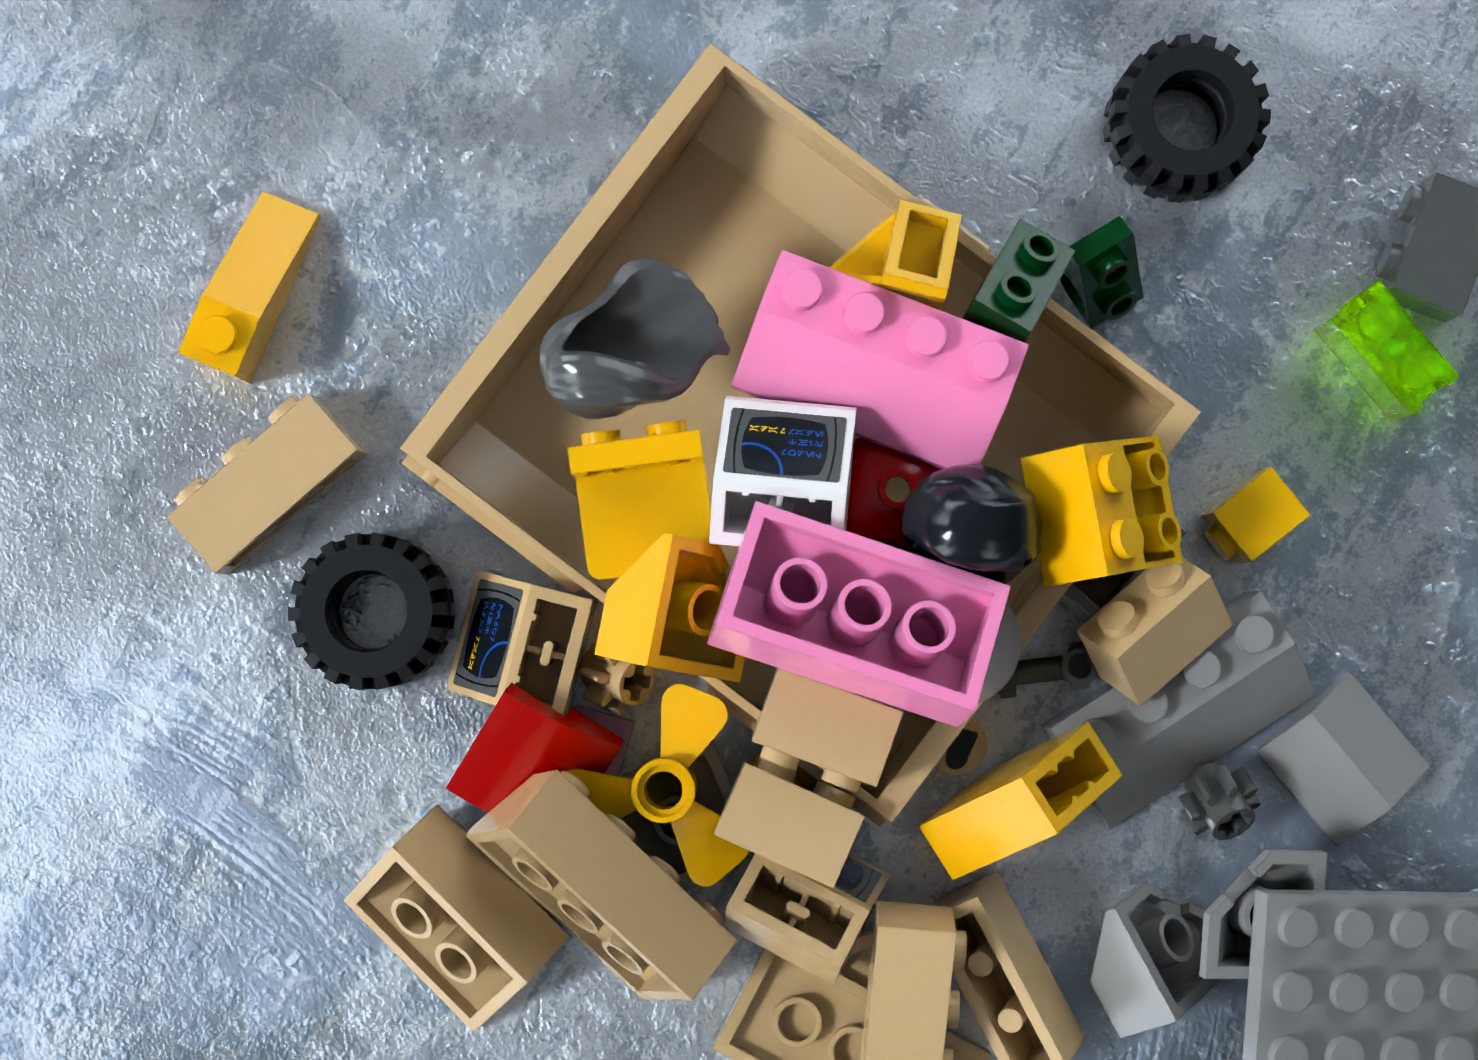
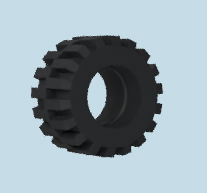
[1103,34,1271,203]
[288,532,455,690]

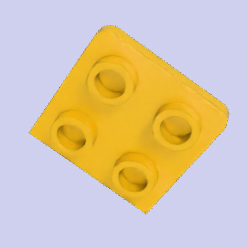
[567,420,711,580]

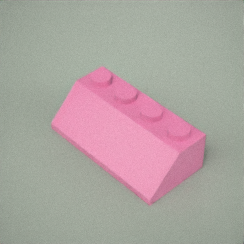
[731,250,1029,469]
[707,501,1011,728]

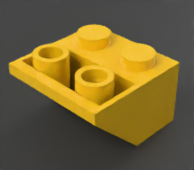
[1020,435,1183,587]

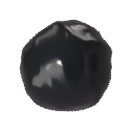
[901,464,1042,584]

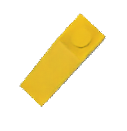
[178,191,321,384]

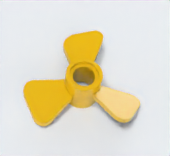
[567,684,749,886]

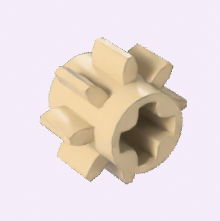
[578,644,656,716]

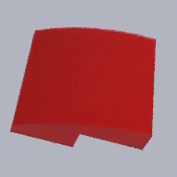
[445,682,625,812]

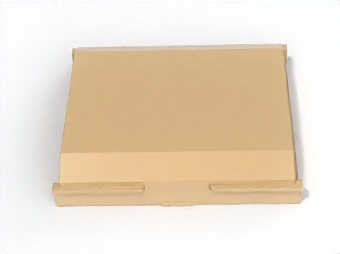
[399,43,1201,828]

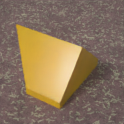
[829,199,962,310]

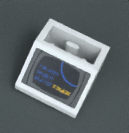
[709,396,857,546]

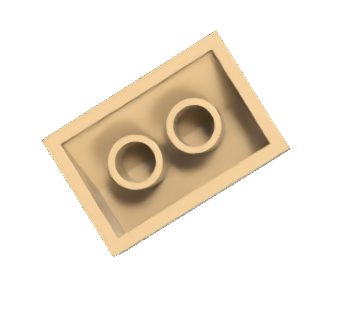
[343,804,570,1032]

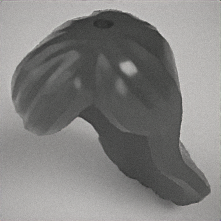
[539,257,730,419]

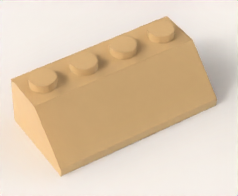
[465,770,738,1001]

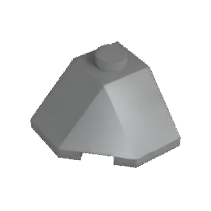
[1199,850,1327,979]
[1090,882,1221,1038]

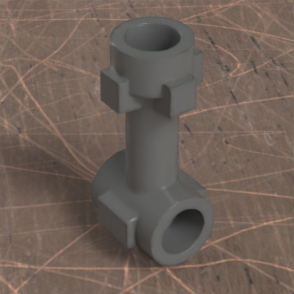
[995,642,1098,699]

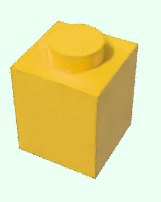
[1201,466,1310,563]

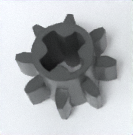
[1178,762,1261,840]

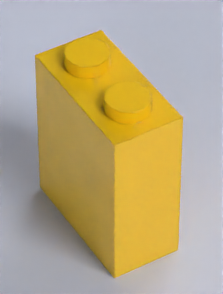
[919,721,1123,880]

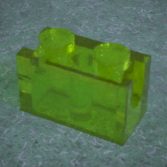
[1313,280,1460,422]

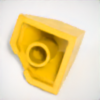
[594,533,745,683]

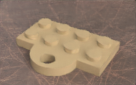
[713,931,992,1060]

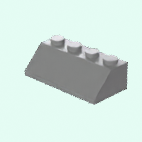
[1041,591,1315,829]

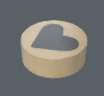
[935,718,987,776]

